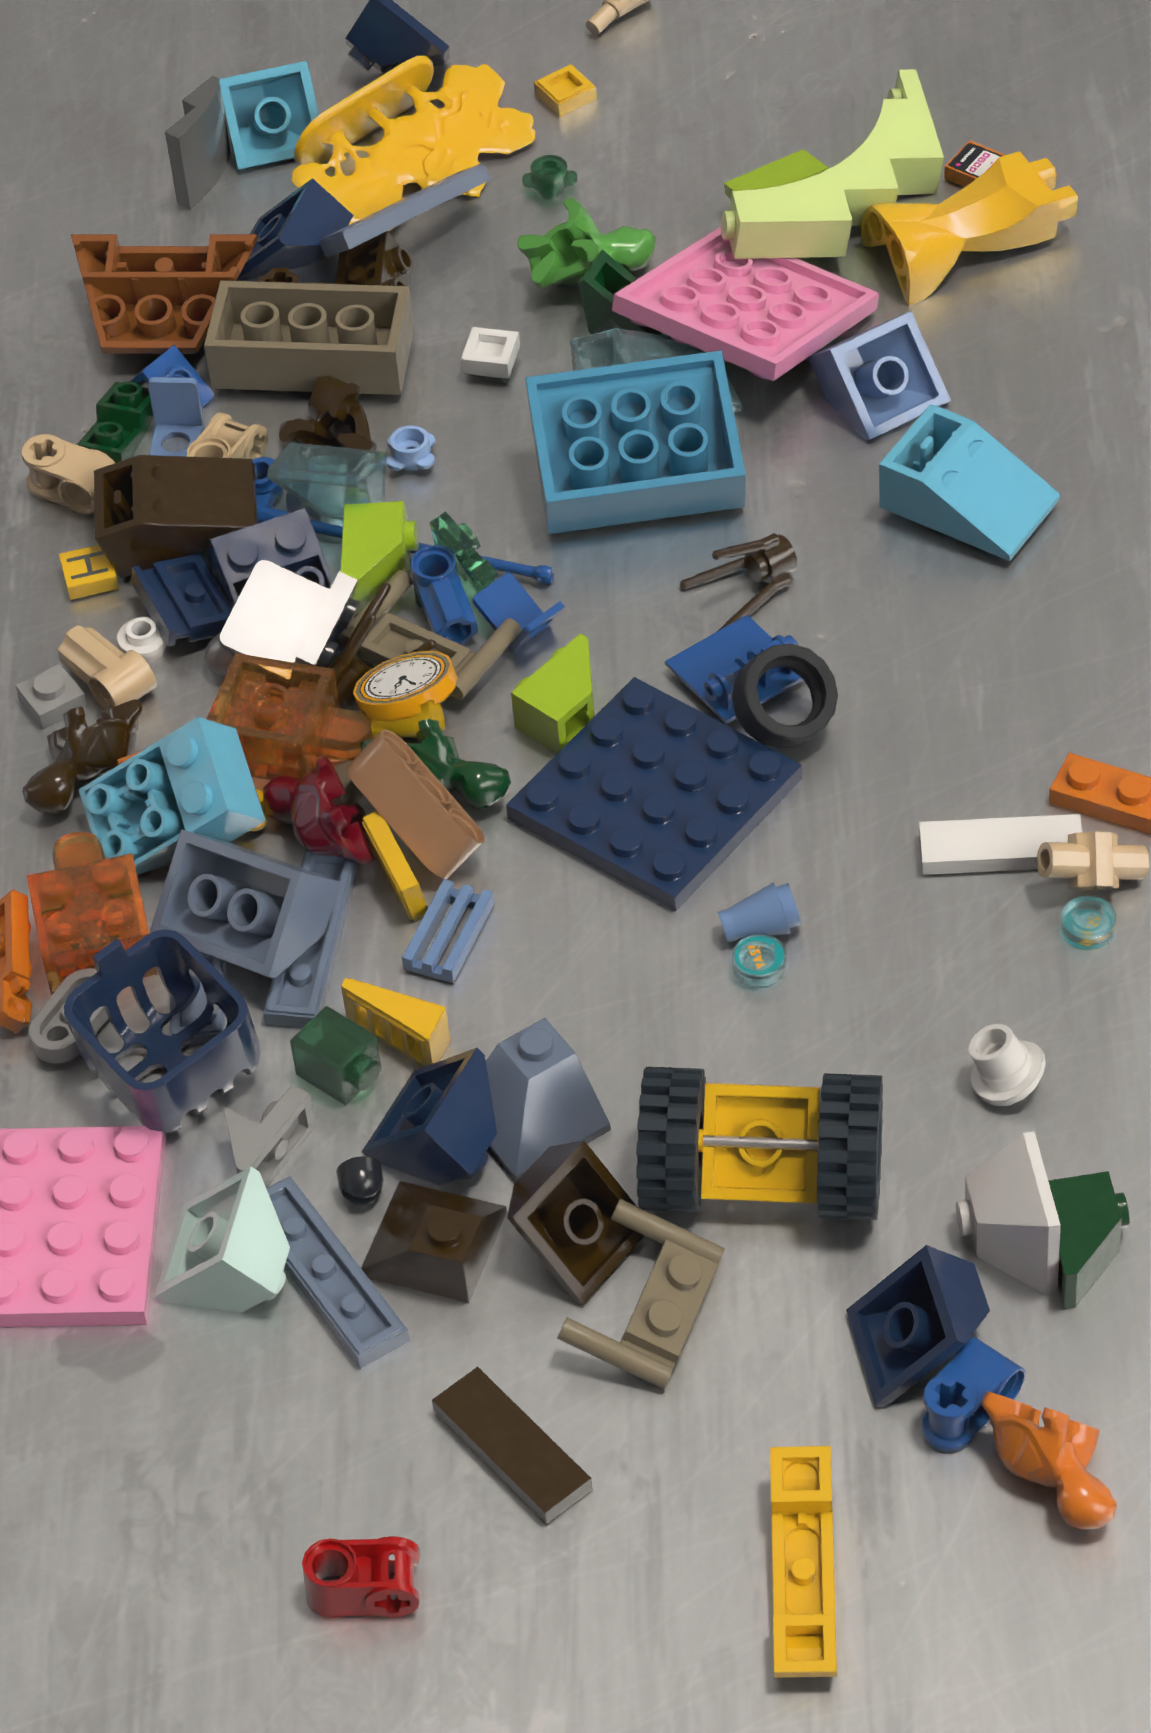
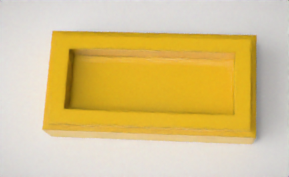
[362,811,428,922]

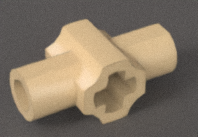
[1037,831,1149,891]

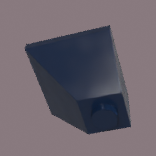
[345,0,450,73]
[236,178,354,281]
[361,1048,497,1186]
[846,1245,990,1408]

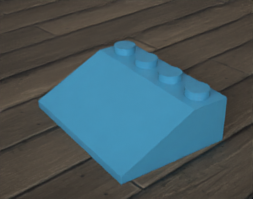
[525,350,746,534]

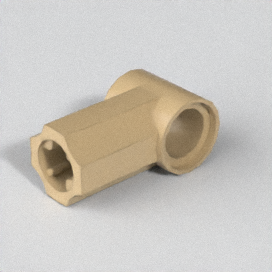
[57,625,157,711]

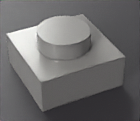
[15,663,87,729]

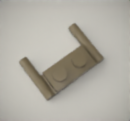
[338,570,521,700]
[557,1199,725,1389]

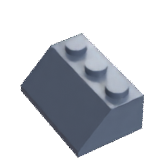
[150,830,341,978]

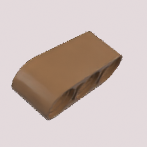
[346,729,485,879]

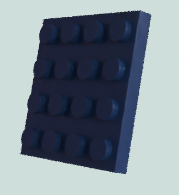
[506,677,802,911]

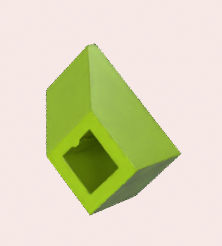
[511,633,595,754]

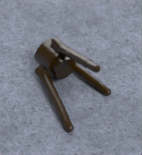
[680,533,797,633]
[319,582,436,706]

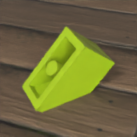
[341,501,419,615]

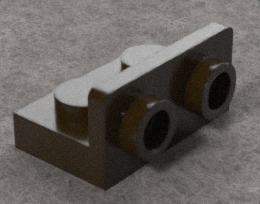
[335,231,413,286]

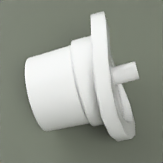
[968,1024,1046,1106]

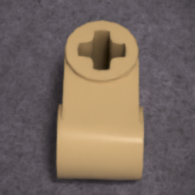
[187,412,268,460]
[21,434,115,515]

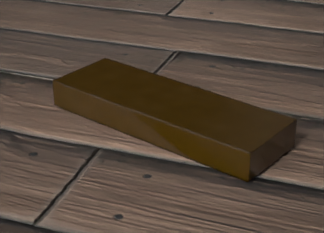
[432,1366,593,1524]

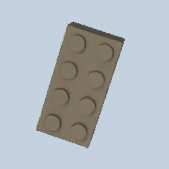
[204,280,414,395]

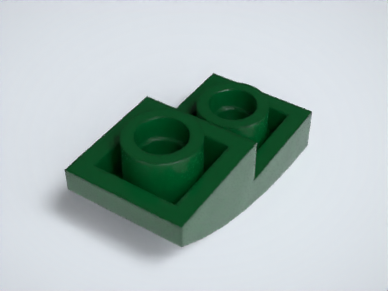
[77,382,153,463]

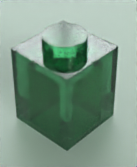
[290,1005,382,1106]

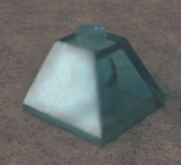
[268,443,387,525]

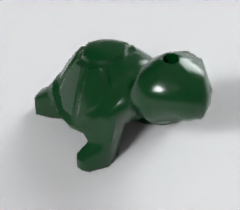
[360,719,511,809]

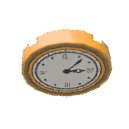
[353,651,458,721]

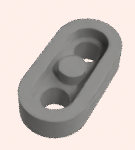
[29,968,108,1063]

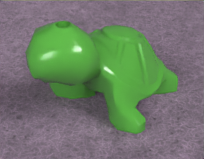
[517,198,656,289]

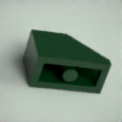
[1048,1171,1130,1309]

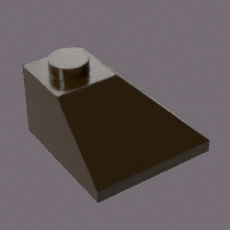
[507,1140,644,1305]
[361,1181,507,1303]

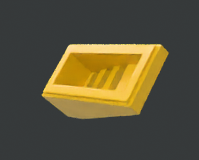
[341,978,451,1066]

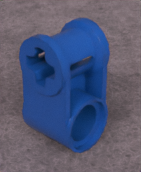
[922,1337,1026,1453]

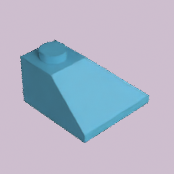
[220,61,319,170]

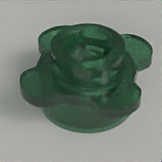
[522,155,578,199]

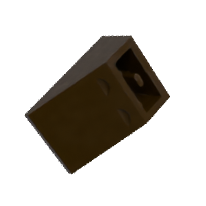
[94,455,258,578]

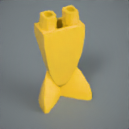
[860,151,1078,305]

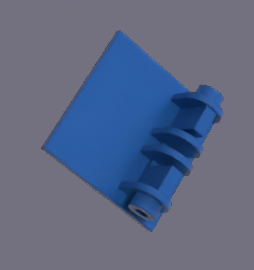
[665,615,803,724]

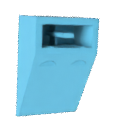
[879,404,1060,561]
[79,717,266,884]

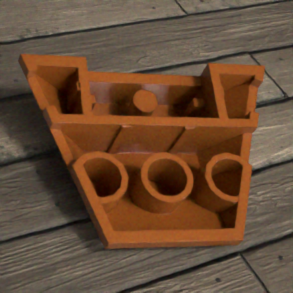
[71,234,258,354]

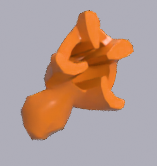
[982,1391,1117,1530]

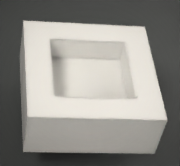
[461,327,520,379]

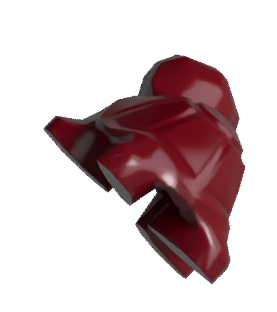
[263,756,375,865]

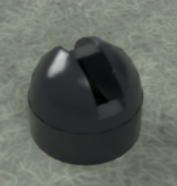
[336,1156,384,1206]

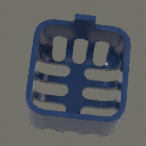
[64,929,261,1134]

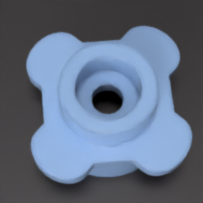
[386,425,435,471]

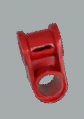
[302,1536,420,1618]

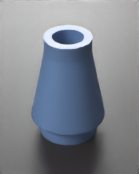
[718,882,802,943]

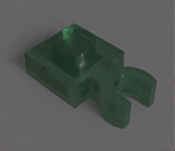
[429,511,498,593]

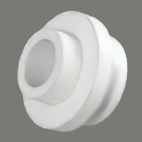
[117,617,167,663]

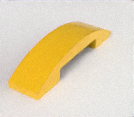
[770,1446,837,1678]

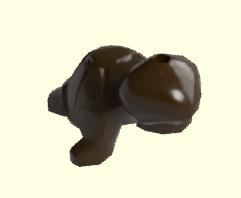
[279,376,377,486]
[22,699,143,813]

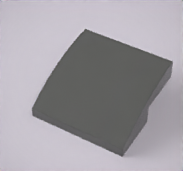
[165,75,231,210]

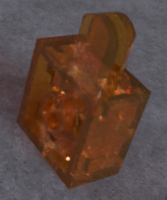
[206,653,374,781]
[27,832,158,996]

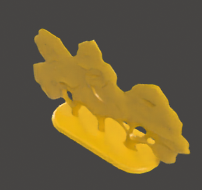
[291,56,536,231]

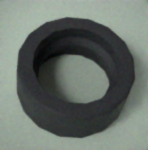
[732,643,838,749]

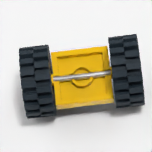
[636,1067,883,1220]

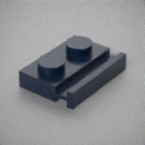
[131,553,233,646]

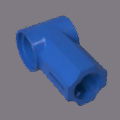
[411,545,478,646]

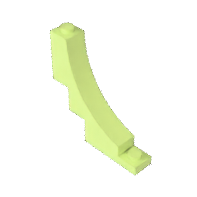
[721,69,944,259]

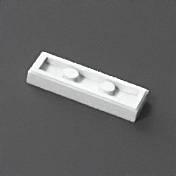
[919,814,1082,875]

